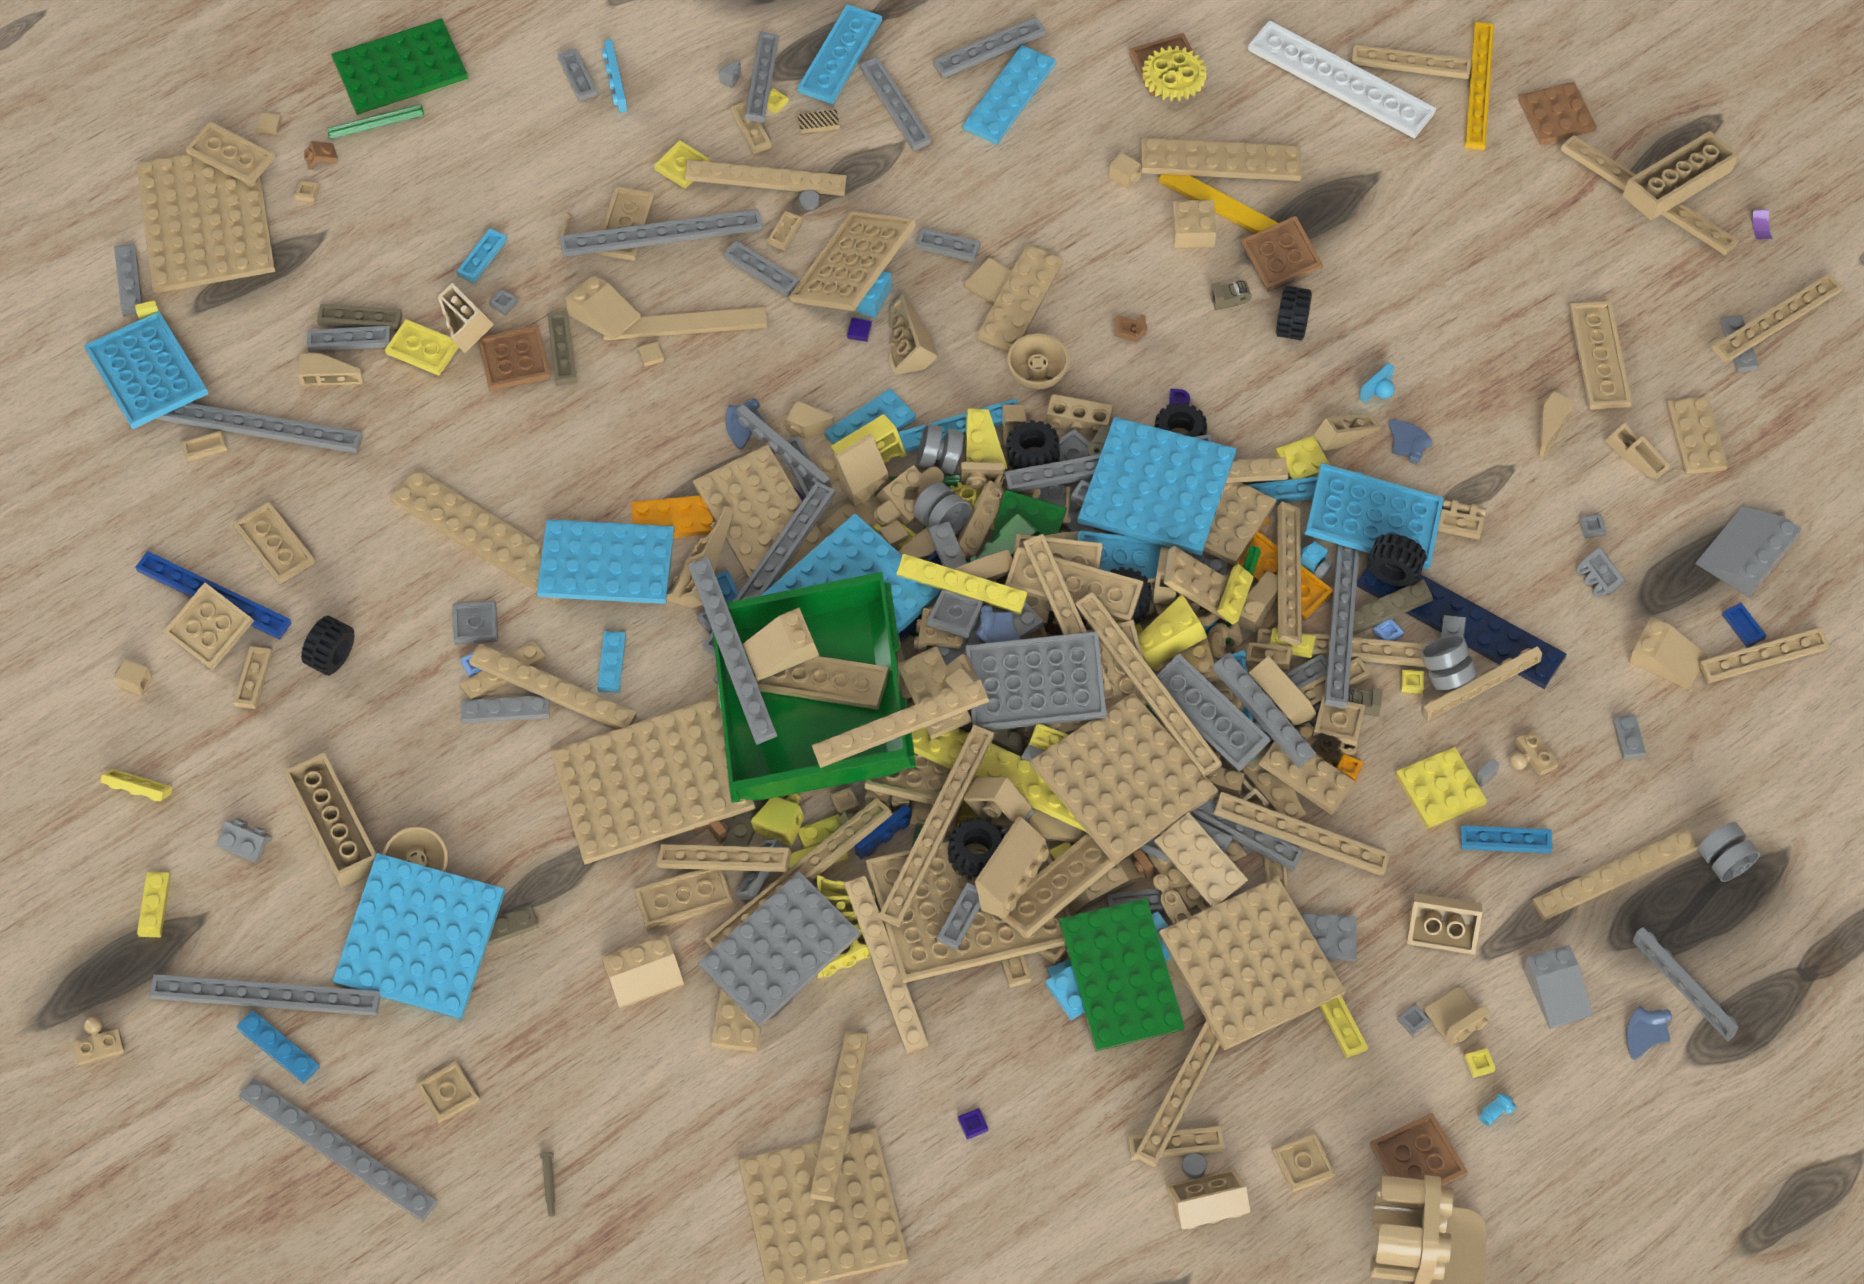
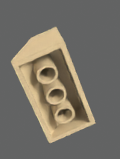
[975,817,1049,919]

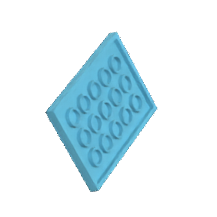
[84,311,208,429]
[1305,463,1444,570]
[537,519,674,604]

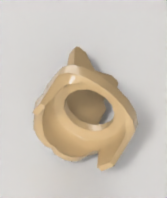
[1207,623,1243,662]

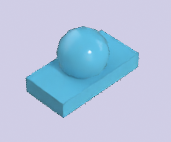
[1360,363,1395,403]

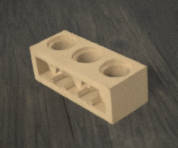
[1046,394,1113,436]

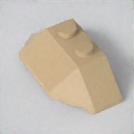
[1068,855,1145,916]

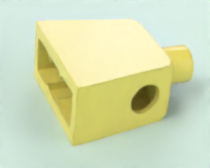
[751,794,804,846]

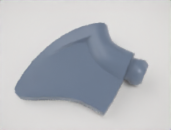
[726,398,765,450]
[1389,420,1432,464]
[974,606,1021,644]
[1627,1006,1672,1060]

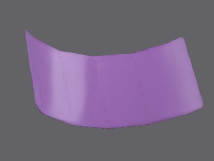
[1753,210,1773,239]

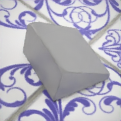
[719,60,741,88]

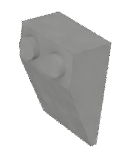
[1523,945,1593,1029]

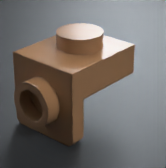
[304,141,338,169]
[1114,314,1147,342]
[694,820,728,844]
[1133,848,1156,880]

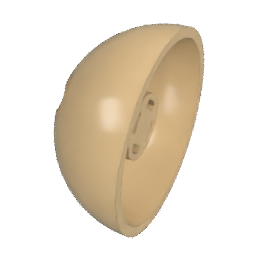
[1007,334,1069,390]
[382,827,449,872]

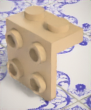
[914,608,963,655]
[1424,988,1491,1046]

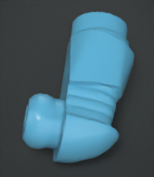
[1479,1094,1516,1126]

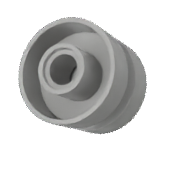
[916,423,963,475]
[914,482,971,536]
[1421,635,1477,690]
[1698,822,1760,882]

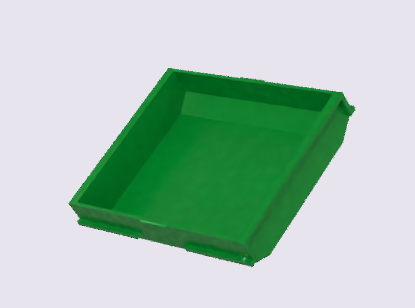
[713,572,917,803]

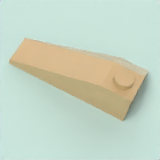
[889,294,938,375]

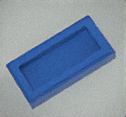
[1722,603,1766,648]

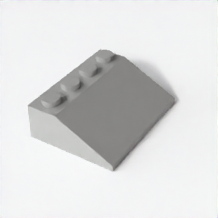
[1696,506,1802,598]

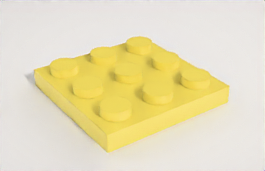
[1395,747,1487,829]

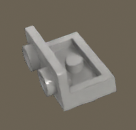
[217,818,273,863]

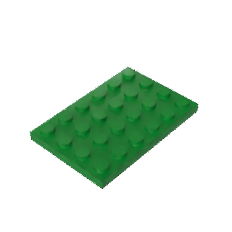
[331,18,468,115]
[1058,898,1185,1052]

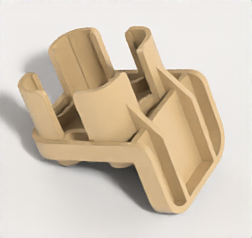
[1370,1175,1487,1284]

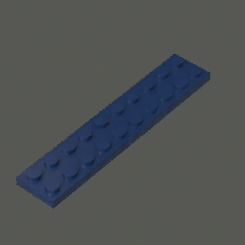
[1357,568,1567,690]

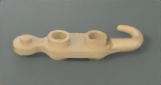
[1153,874,1191,925]

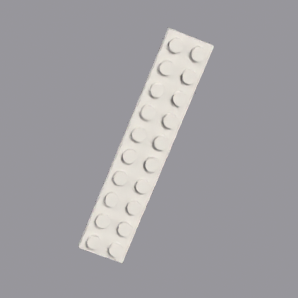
[1248,20,1436,139]

